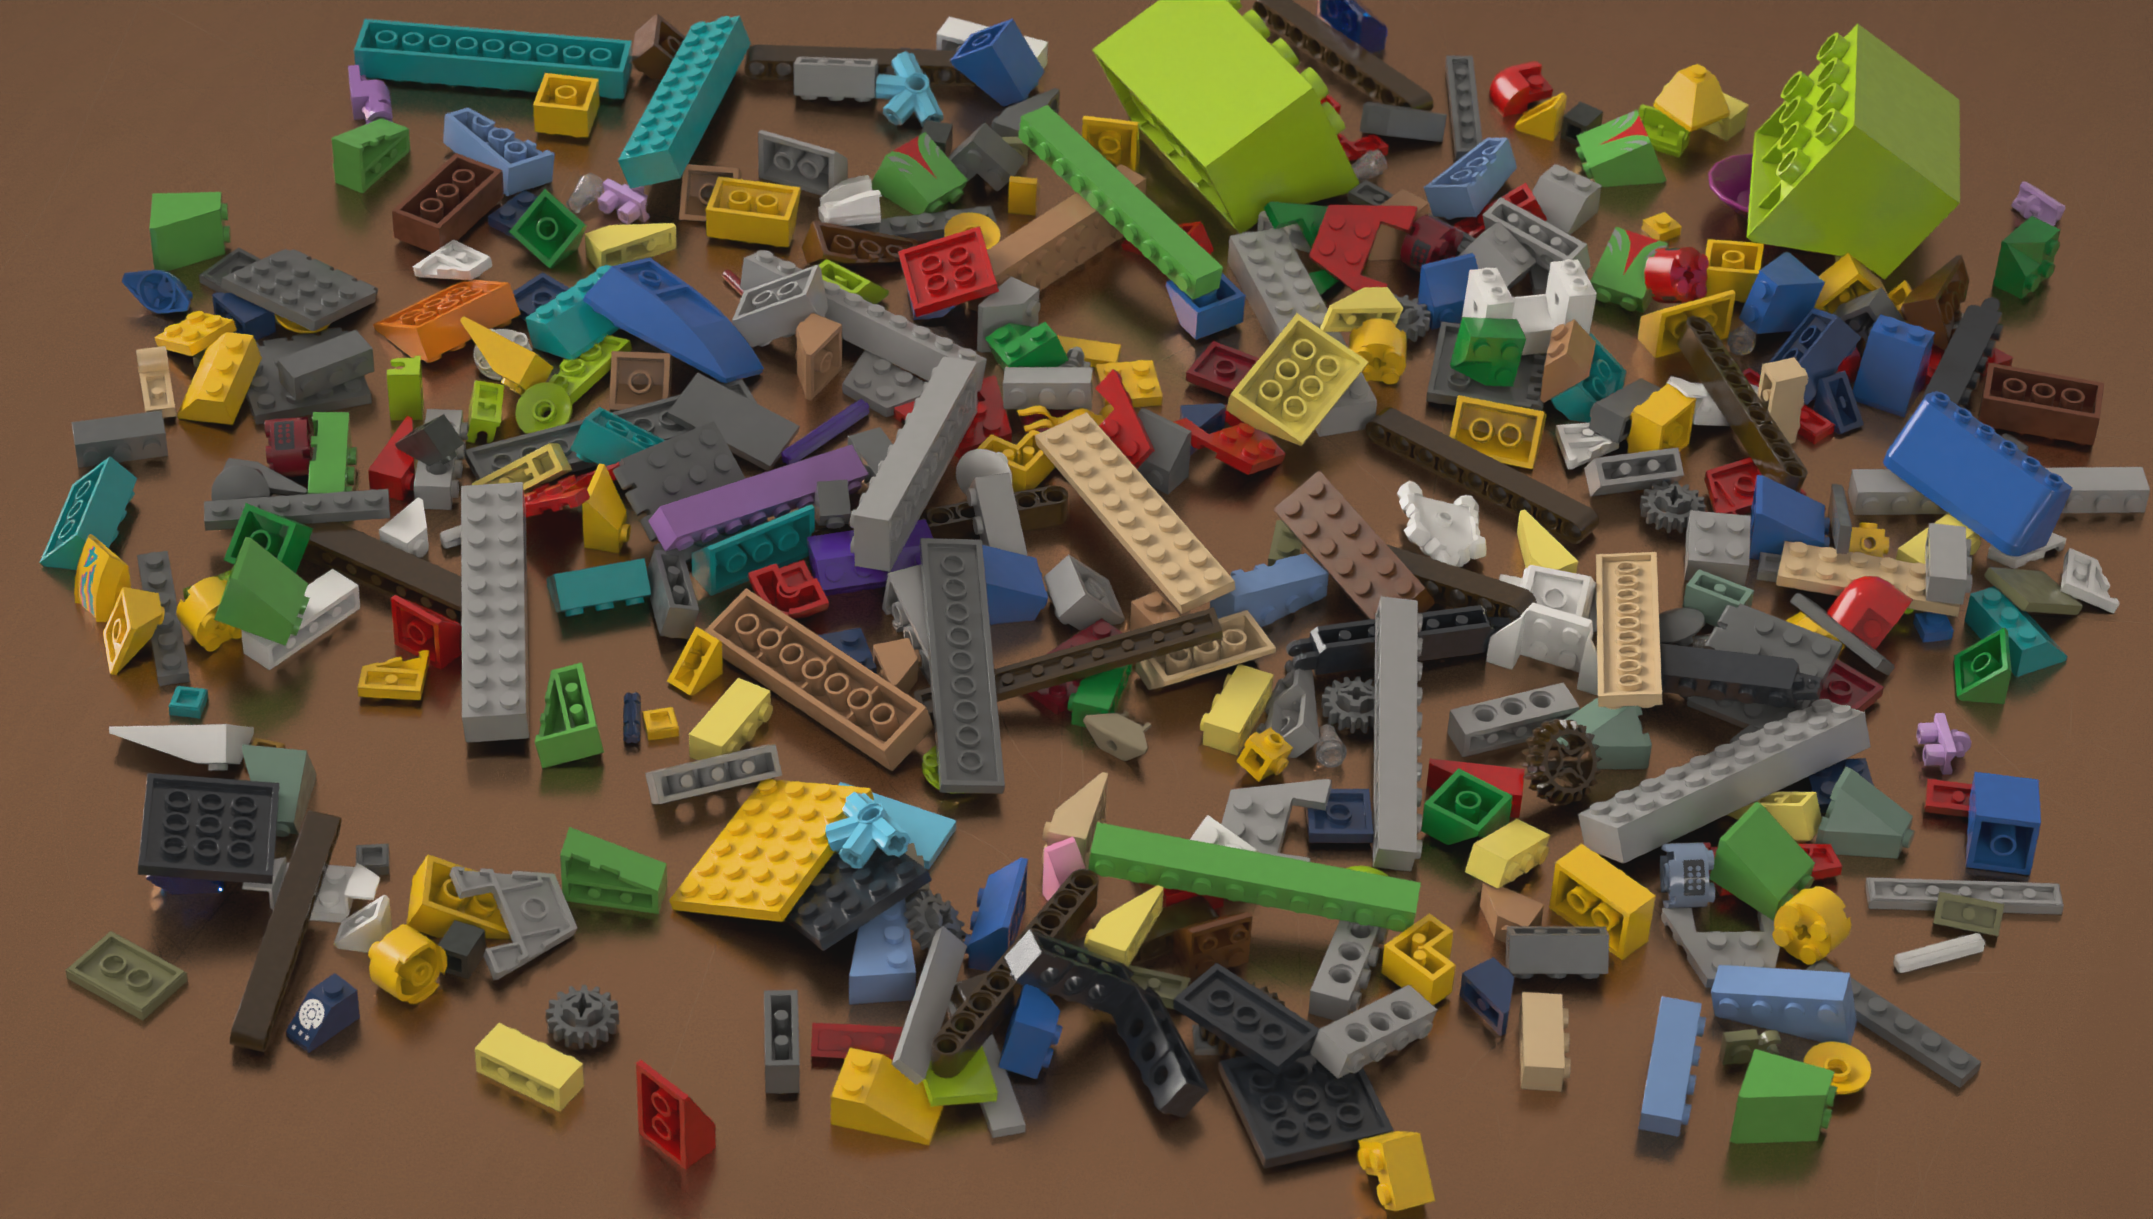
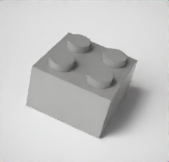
[1684,510,1751,586]

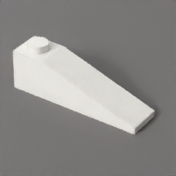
[109,724,254,771]

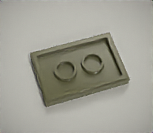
[1984,567,2083,615]
[66,931,188,1020]

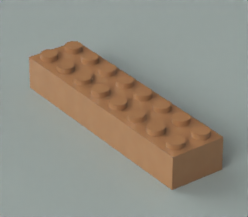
[968,164,1146,313]
[705,588,934,771]

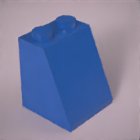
[950,18,1045,107]
[1739,252,1825,334]
[1852,314,1935,418]
[1749,475,1830,560]
[982,545,1048,625]
[1966,772,2041,875]

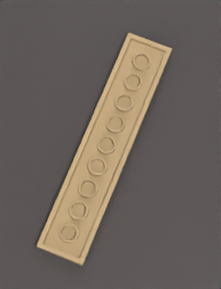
[1035,413,1236,614]
[1596,552,1662,709]

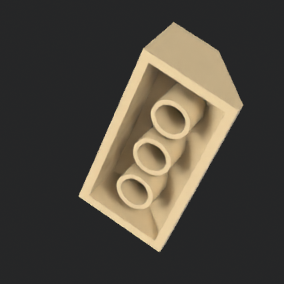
[1135,610,1276,690]

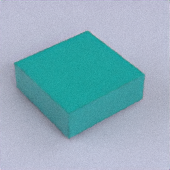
[168,686,208,718]

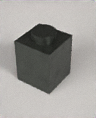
[1561,101,1603,146]
[921,120,953,157]
[438,920,486,979]

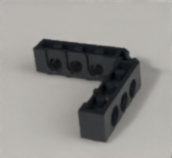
[1005,929,1209,1118]

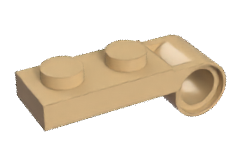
[136,346,176,418]

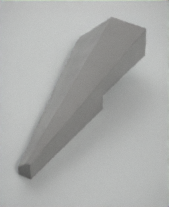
[1256,660,1320,758]

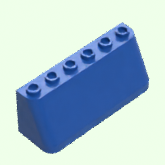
[1883,391,2073,557]

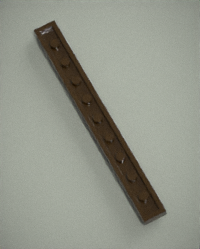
[913,607,1223,721]

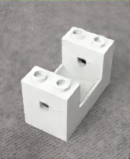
[1462,259,1597,355]

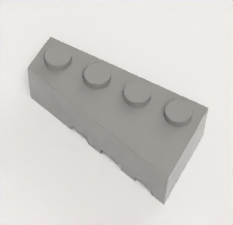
[882,564,931,686]

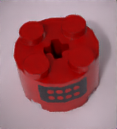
[1644,247,1709,304]

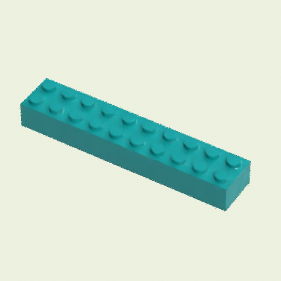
[618,16,751,189]
[354,19,633,99]

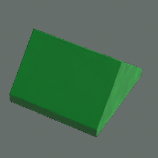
[509,189,587,269]
[1954,627,2012,704]

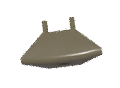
[1083,711,1151,761]

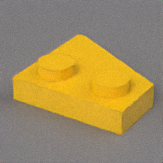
[357,650,430,700]

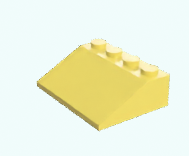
[1226,313,1368,446]

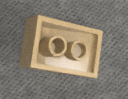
[1041,772,1108,869]

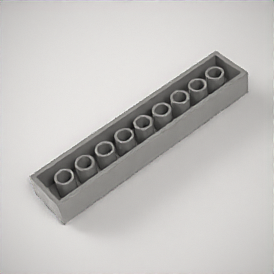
[1228,227,1377,437]
[850,356,977,572]
[461,482,529,742]
[1578,699,1871,863]

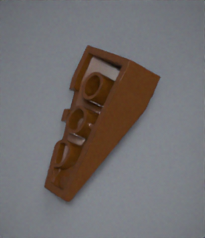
[802,220,918,268]
[1901,255,1970,351]

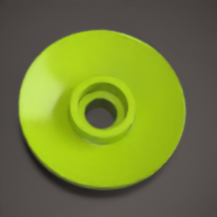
[515,382,572,434]

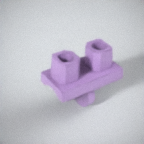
[597,178,650,224]
[2011,181,2065,226]
[1916,713,1971,775]

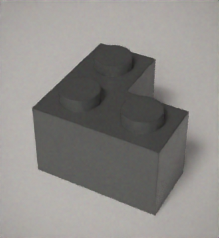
[949,123,1025,192]
[1833,287,1906,343]

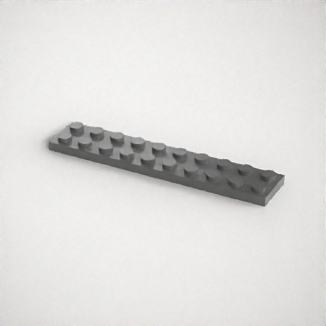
[465,379,757,480]
[919,538,1005,794]

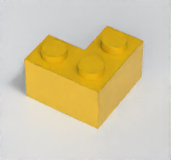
[1814,253,1888,314]
[977,429,1055,493]
[1381,913,1456,1006]
[1358,1131,1435,1211]

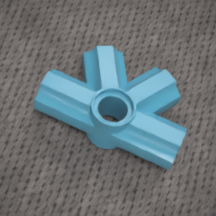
[875,51,944,127]
[825,792,911,869]

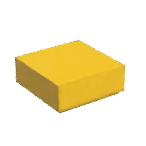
[642,707,679,740]

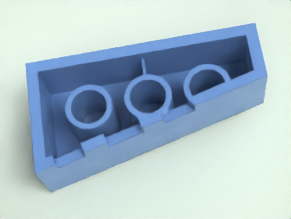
[443,108,555,196]
[1424,138,1517,219]
[1210,553,1329,627]
[849,898,916,1005]
[1711,965,1857,1045]
[1638,996,1706,1137]

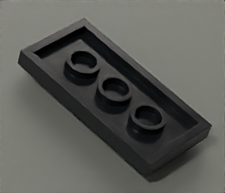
[1173,963,1320,1076]

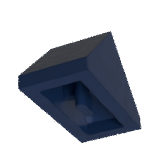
[1814,370,1864,434]
[1180,403,1226,456]

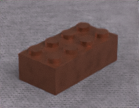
[392,153,504,253]
[1978,363,2104,445]

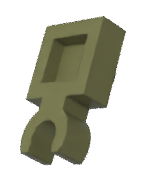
[1719,1029,1781,1065]

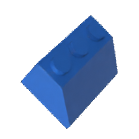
[964,858,1028,971]

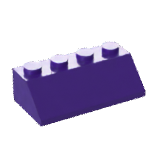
[806,520,934,596]

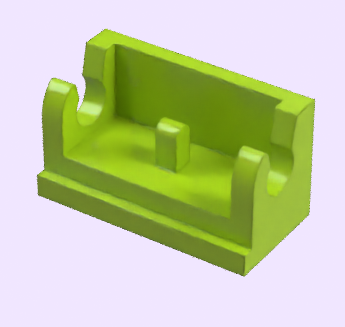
[1638,104,1691,158]
[387,356,424,420]
[466,380,504,444]

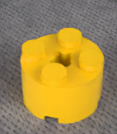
[1349,319,1407,385]
[176,577,242,652]
[1772,886,1851,965]
[368,924,447,1004]

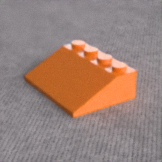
[373,280,521,363]

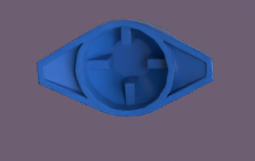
[122,270,193,313]

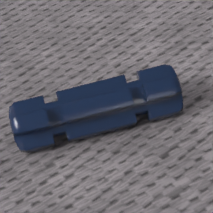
[623,692,641,744]

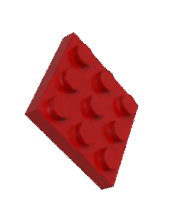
[898,226,999,317]

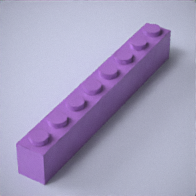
[649,444,869,552]

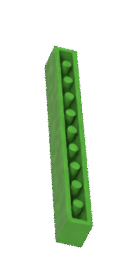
[1018,105,1223,300]
[1088,822,1421,932]

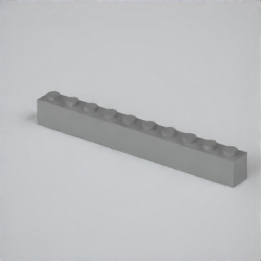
[740,250,987,392]
[1848,467,2150,515]
[1373,596,1423,871]

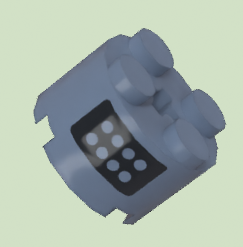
[1660,843,1715,908]

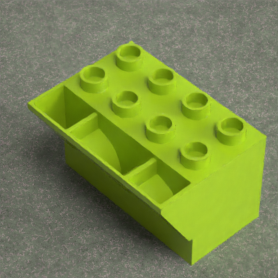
[1092,0,1360,234]
[1747,24,1960,280]

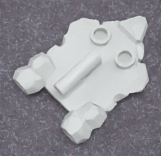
[1397,481,1487,567]

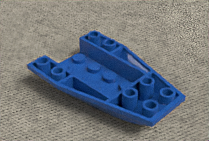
[583,257,764,383]

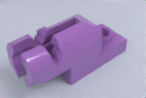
[348,65,393,124]

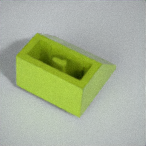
[819,259,889,304]

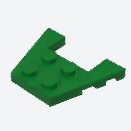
[1263,202,1370,296]

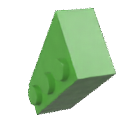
[332,118,411,193]
[308,412,358,494]
[535,662,604,768]
[560,827,667,914]

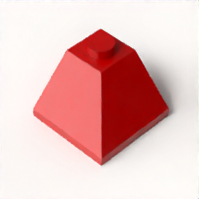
[391,595,462,670]

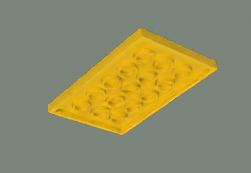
[669,779,874,922]

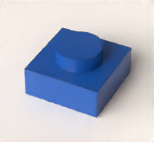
[1913,612,1954,643]

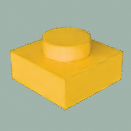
[1642,212,1682,242]

